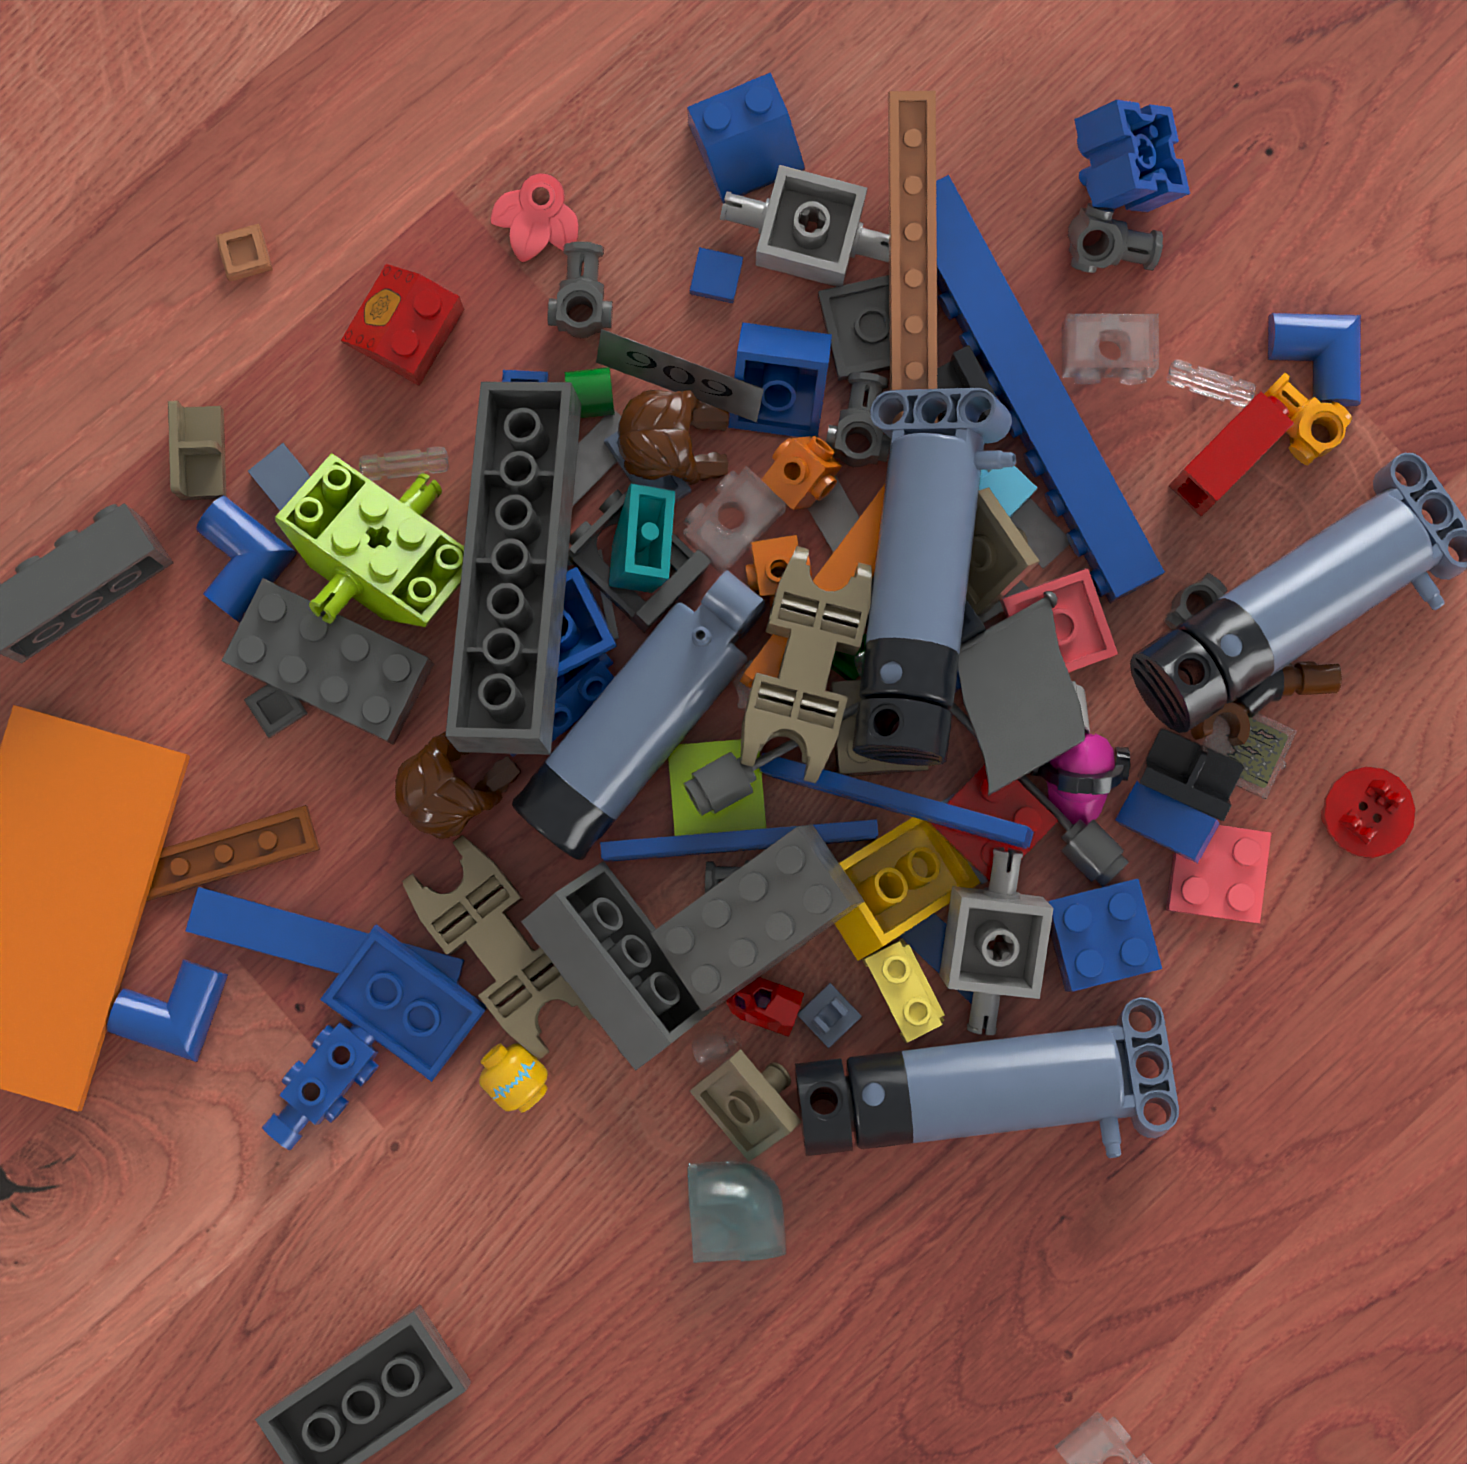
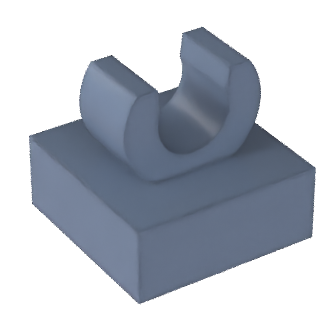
[797,983,862,1048]

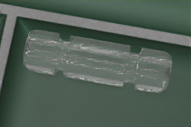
[1166,359,1256,408]
[359,446,449,481]

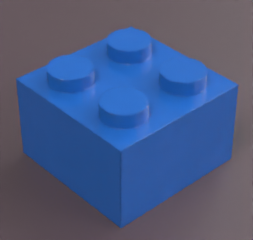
[1047,878,1162,992]

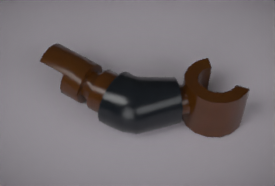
[1190,661,1342,746]

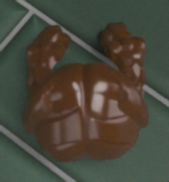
[617,390,729,485]
[395,731,521,839]

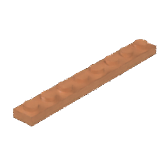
[888,91,938,444]

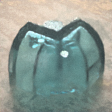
[687,1161,787,1263]

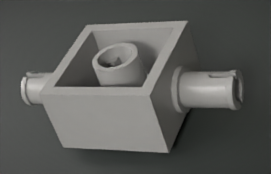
[720,165,889,287]
[939,847,1054,1035]

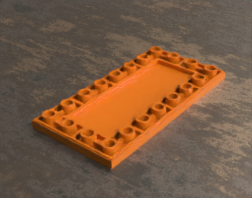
[0,705,190,1112]

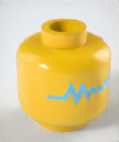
[479,1043,548,1113]

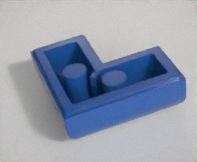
[1268,313,1361,406]
[196,496,297,623]
[107,960,228,1062]

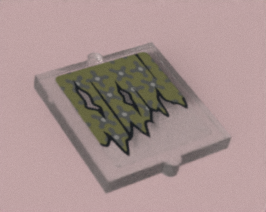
[1202,713,1297,799]

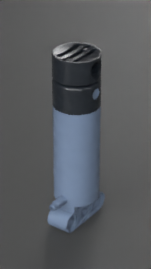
[852,388,1016,766]
[1130,453,1467,733]
[795,997,1179,1158]

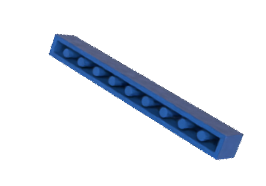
[936,175,1165,604]

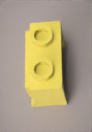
[862,939,945,1043]

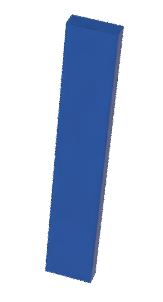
[759,753,1034,849]
[600,819,878,862]
[185,887,465,984]

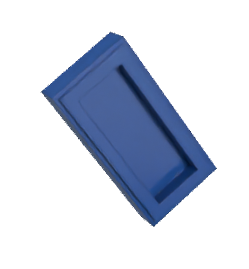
[1115,781,1220,864]

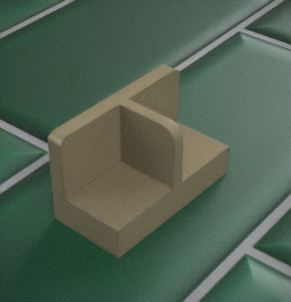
[168,401,226,500]

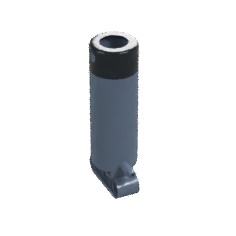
[512,570,767,860]

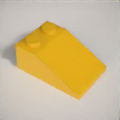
[834,817,980,961]

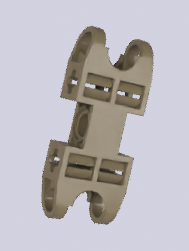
[740,546,872,784]
[402,835,593,1060]

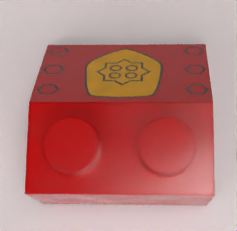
[341,264,465,386]

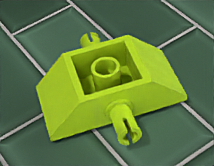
[275,453,464,627]

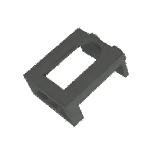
[568,489,712,633]

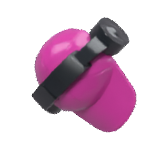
[1030,733,1131,825]

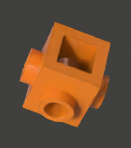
[761,436,842,510]
[745,535,812,607]

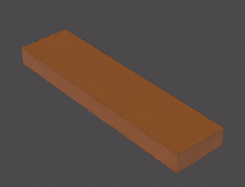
[146,805,320,902]

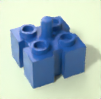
[1074,99,1190,212]

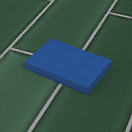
[320,924,487,1082]

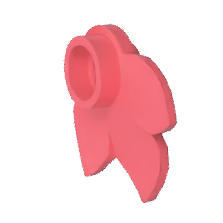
[491,173,579,262]

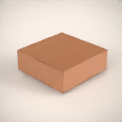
[215,224,273,282]

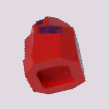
[726,977,804,1037]

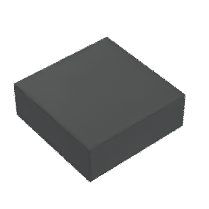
[244,684,308,738]

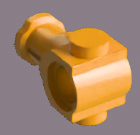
[1264,372,1352,466]

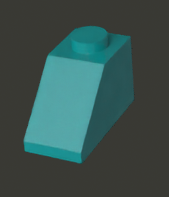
[609,483,675,593]

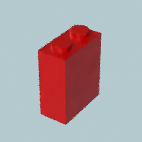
[1169,391,1294,517]

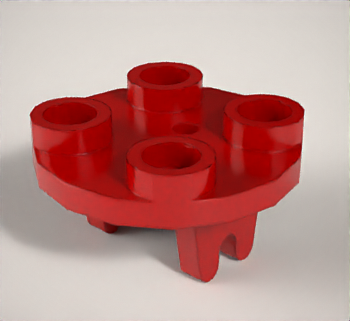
[1321,767,1416,858]

